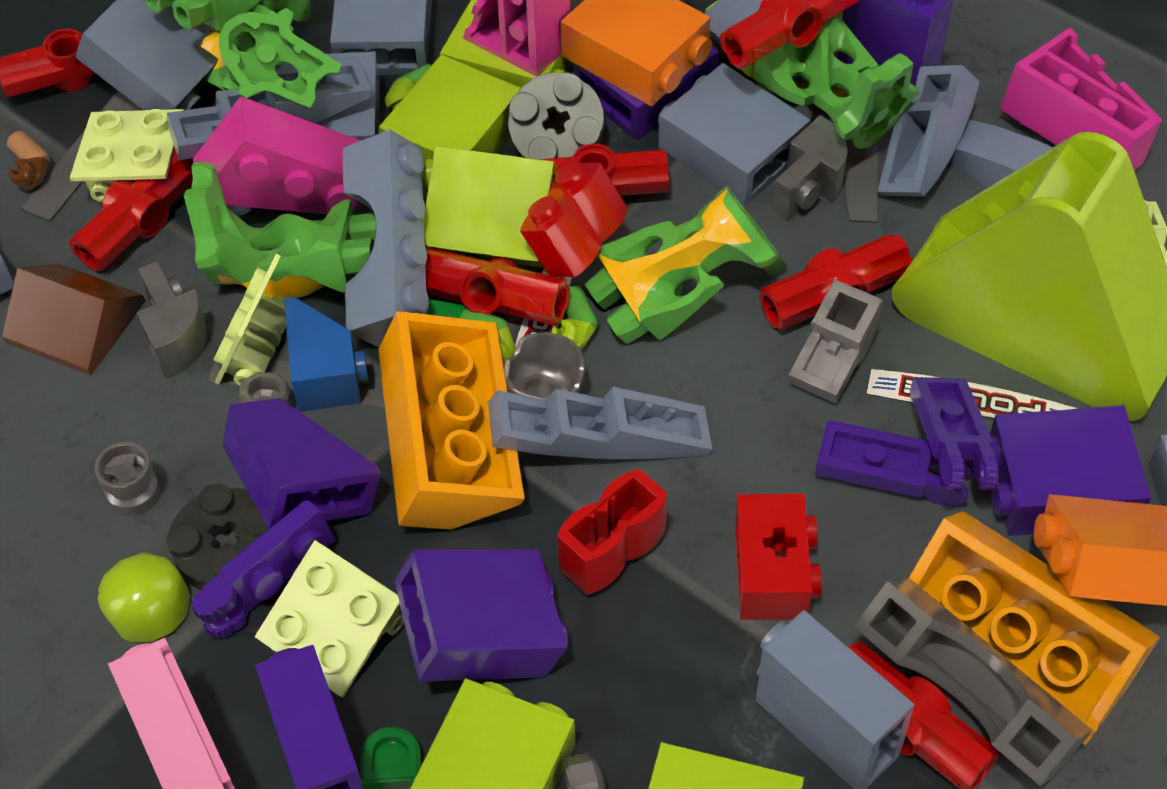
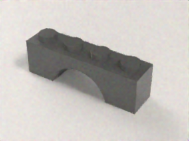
[853,577,1093,786]

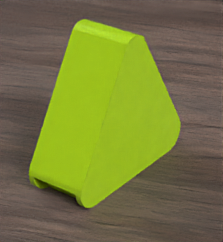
[892,132,1167,421]

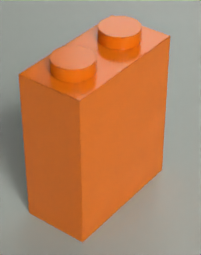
[560,0,712,107]
[1034,494,1167,606]

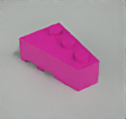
[463,0,570,77]
[1000,27,1162,171]
[193,96,362,214]

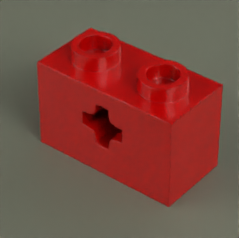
[735,494,821,620]

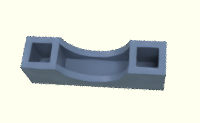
[343,129,429,347]

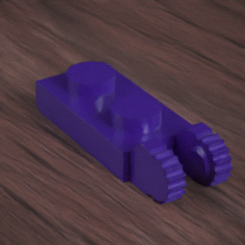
[910,377,999,490]
[815,420,973,507]
[191,500,335,640]

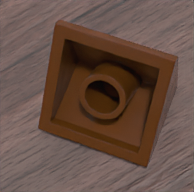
[2,263,145,376]

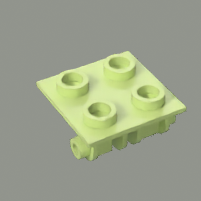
[70,109,184,202]
[213,254,286,386]
[255,540,404,697]

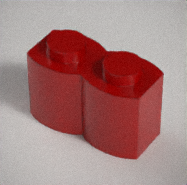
[520,162,628,277]
[557,469,667,595]

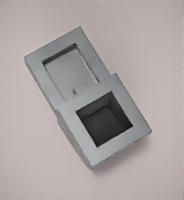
[772,115,847,222]
[137,261,208,379]
[788,279,882,404]

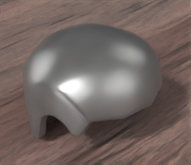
[504,332,585,400]

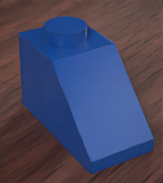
[284,297,369,412]

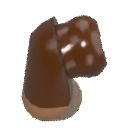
[7,130,50,190]

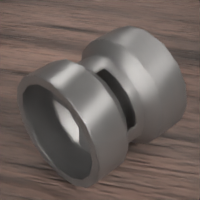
[94,442,160,516]

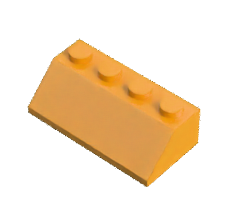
[378,311,525,530]
[909,511,1160,745]

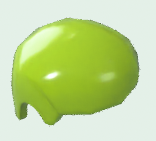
[97,552,191,642]

